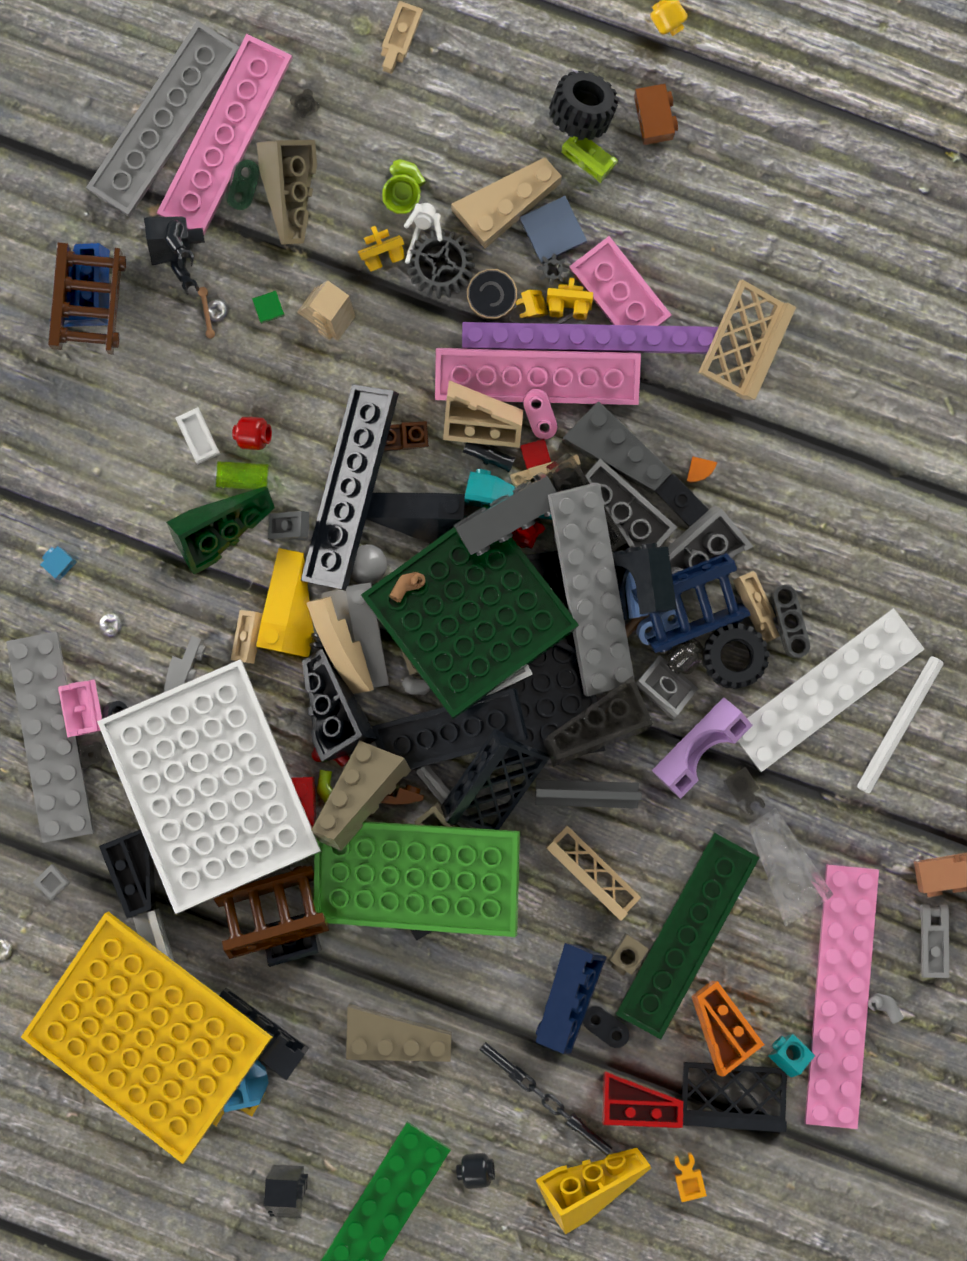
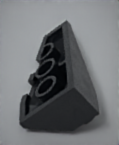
[302,648,377,762]

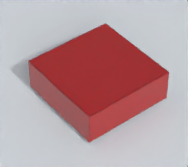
[520,439,551,470]

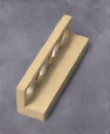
[546,826,641,921]

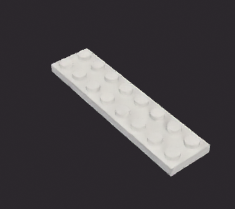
[737,608,924,772]

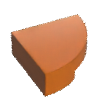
[686,456,717,483]

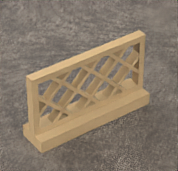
[698,280,796,400]

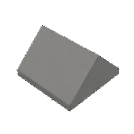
[634,655,698,719]

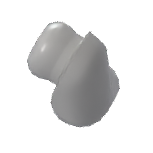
[402,676,431,695]
[868,993,904,1024]

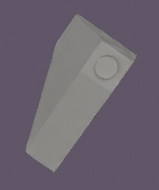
[322,582,389,688]

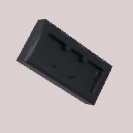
[655,473,709,527]

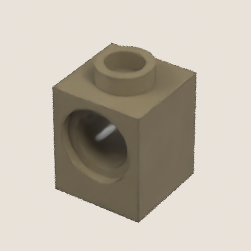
[609,933,649,976]

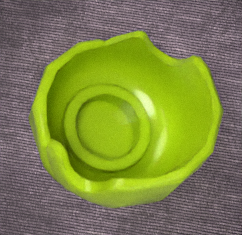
[382,174,421,214]

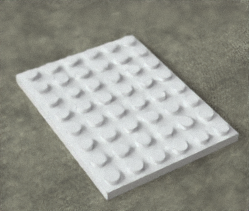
[97,660,321,914]

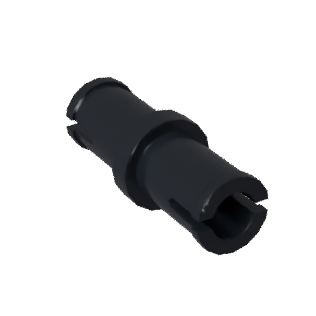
[462,442,516,472]

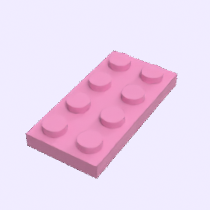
[569,236,672,326]

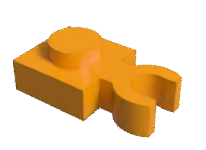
[674,1152,707,1202]

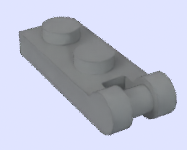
[920,904,949,978]

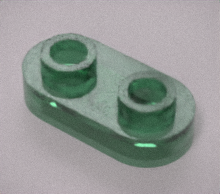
[226,159,260,210]

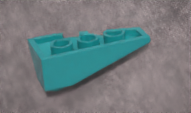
[464,469,552,520]

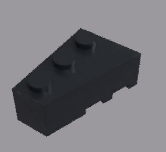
[264,1165,308,1218]

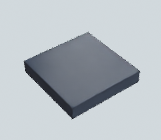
[519,196,587,264]

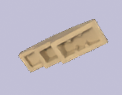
[307,596,374,694]

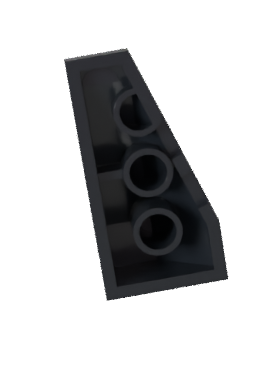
[366,492,465,544]

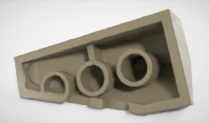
[257,140,317,245]

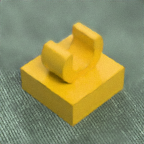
[515,289,549,318]

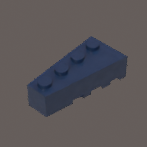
[536,943,607,1054]

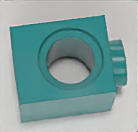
[768,1034,816,1078]

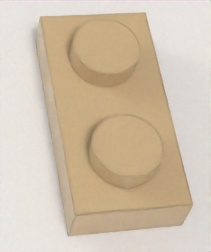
[231,610,263,664]

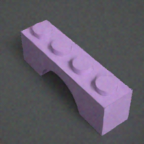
[652,697,753,799]

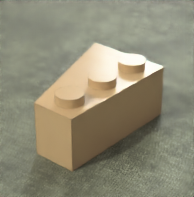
[443,380,523,448]

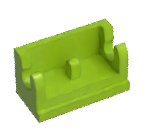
[561,136,618,183]

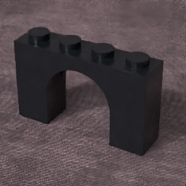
[612,543,677,620]

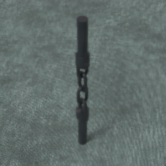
[479,1042,612,1156]

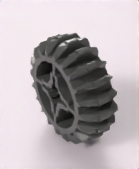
[407,229,475,299]

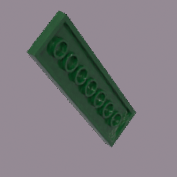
[615,832,760,1040]

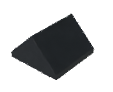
[265,913,322,967]

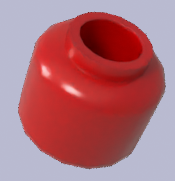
[232,417,272,450]

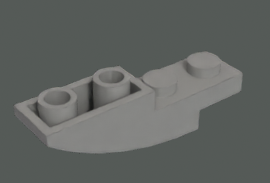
[164,636,206,692]

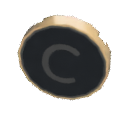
[467,269,517,320]

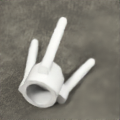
[404,203,442,264]

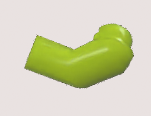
[389,159,426,187]
[317,770,333,803]

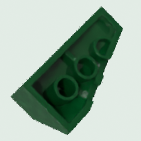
[166,486,275,575]

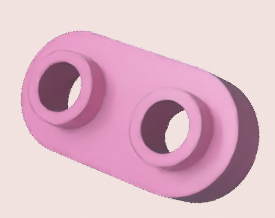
[523,389,557,439]

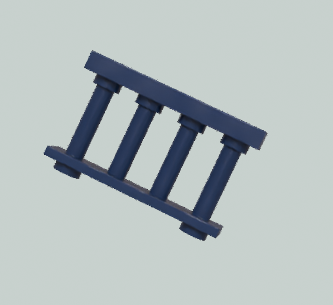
[631,553,751,653]

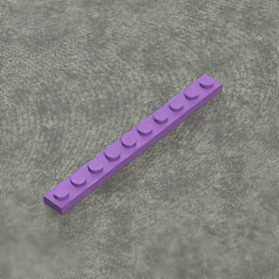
[462,322,718,354]

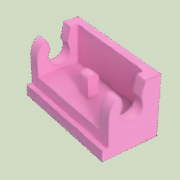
[58,679,102,737]

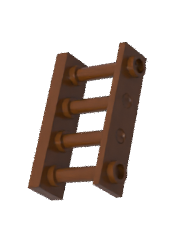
[48,242,126,355]
[213,865,329,959]

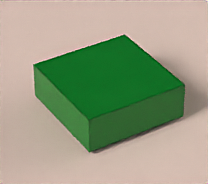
[252,291,285,324]

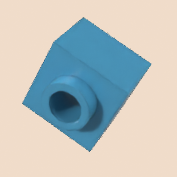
[40,546,77,581]

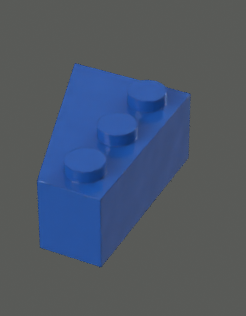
[50,243,110,327]

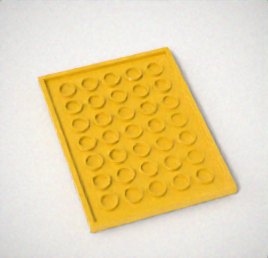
[21,911,273,1164]

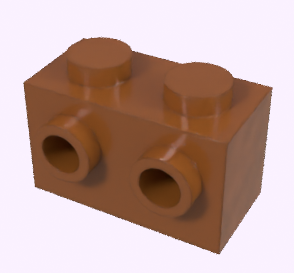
[634,83,678,145]

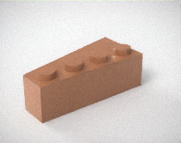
[913,852,967,897]

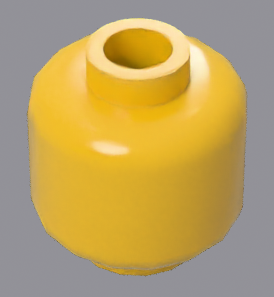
[650,0,688,36]

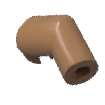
[389,572,426,602]

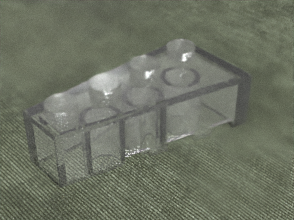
[748,808,833,927]

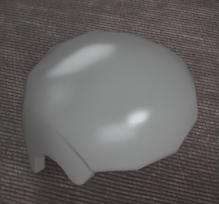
[351,544,387,585]

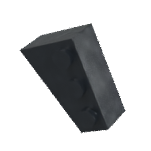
[99,829,156,919]

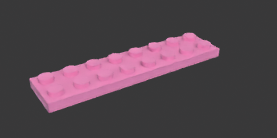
[157,34,293,235]
[435,348,641,405]

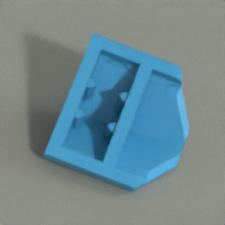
[224,1060,269,1113]

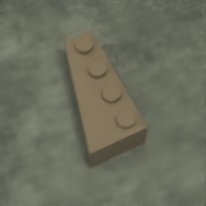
[311,740,411,851]
[346,1004,452,1062]

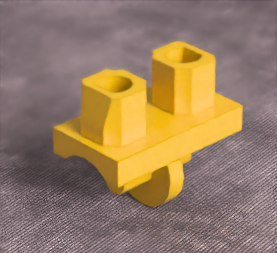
[358,226,405,272]
[546,277,593,320]

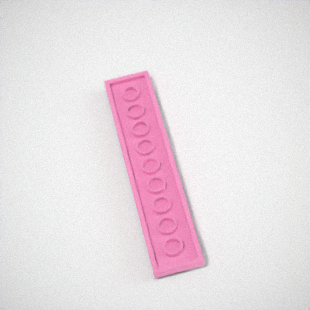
[804,864,879,1129]

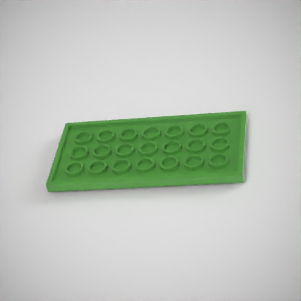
[314,819,520,937]

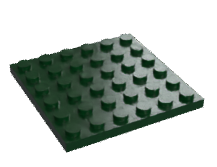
[361,504,579,719]

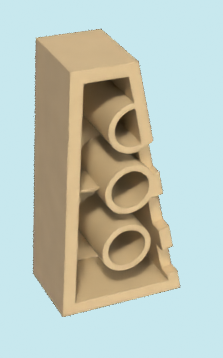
[451,157,562,249]
[297,281,355,341]

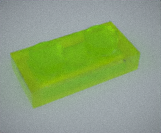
[216,461,269,490]

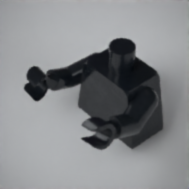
[144,216,205,295]

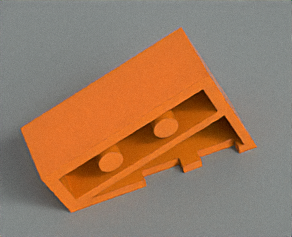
[691,981,765,1077]

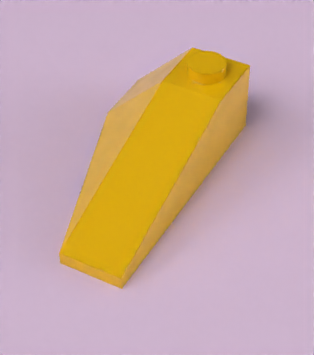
[256,548,314,657]
[536,1148,651,1234]

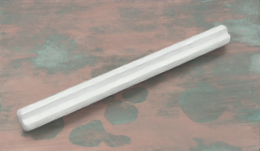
[857,656,944,794]

